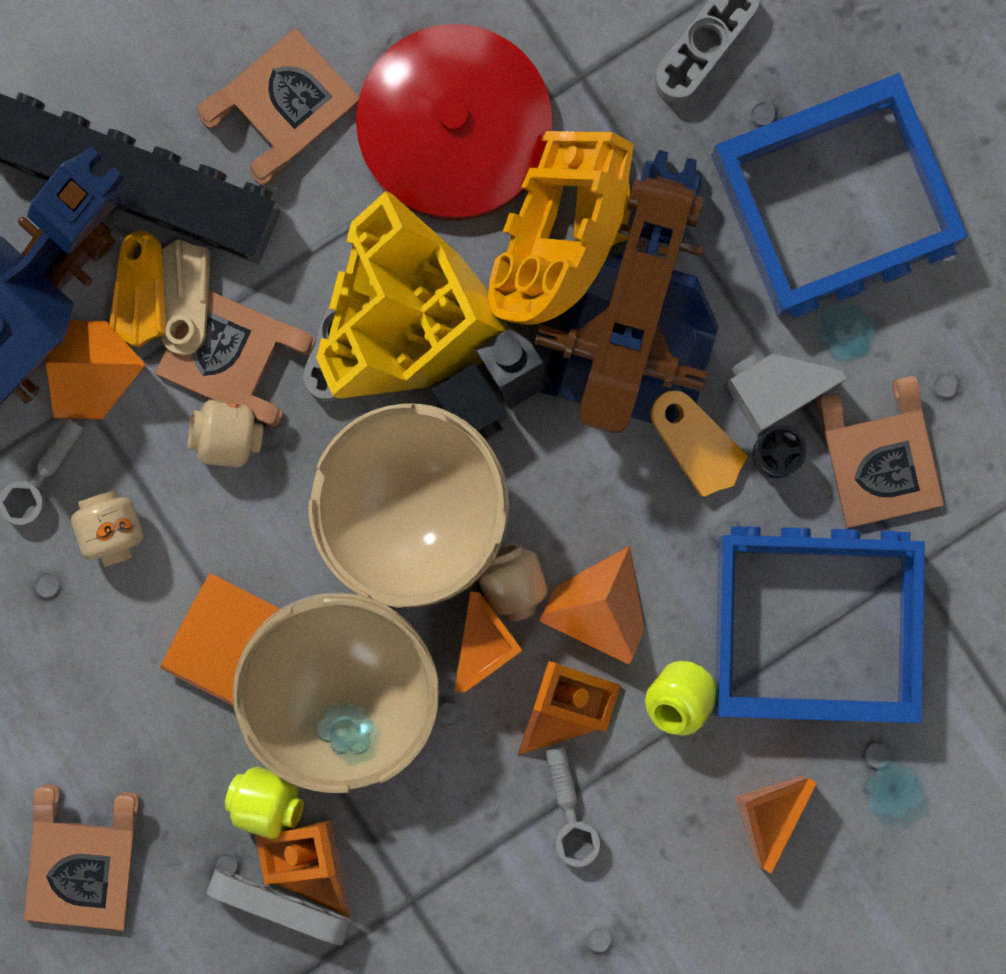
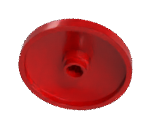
[356,24,552,221]

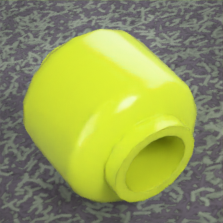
[645,660,718,736]
[225,766,304,840]

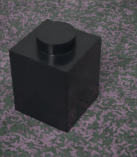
[475,324,551,409]
[432,363,507,441]

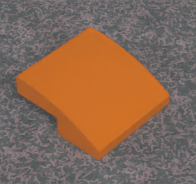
[160,573,280,706]

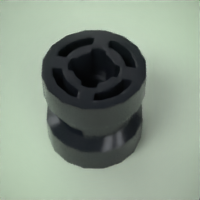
[752,425,807,479]

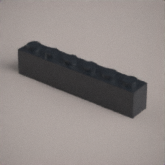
[0,93,281,265]

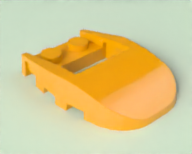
[488,131,634,325]

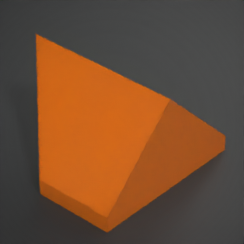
[45,320,146,420]
[539,545,645,665]
[455,591,523,693]
[517,661,621,756]
[735,775,817,874]
[255,820,351,918]

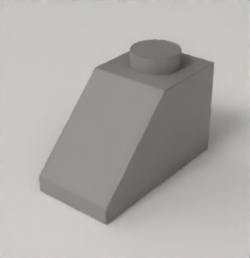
[726,353,847,435]

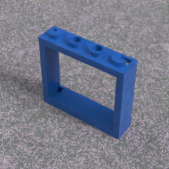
[711,73,968,319]
[714,526,925,723]

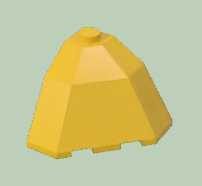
[316,191,509,399]

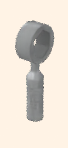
[0,418,84,526]
[545,746,600,867]

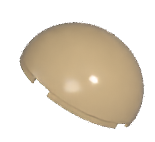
[308,404,509,608]
[233,592,439,793]

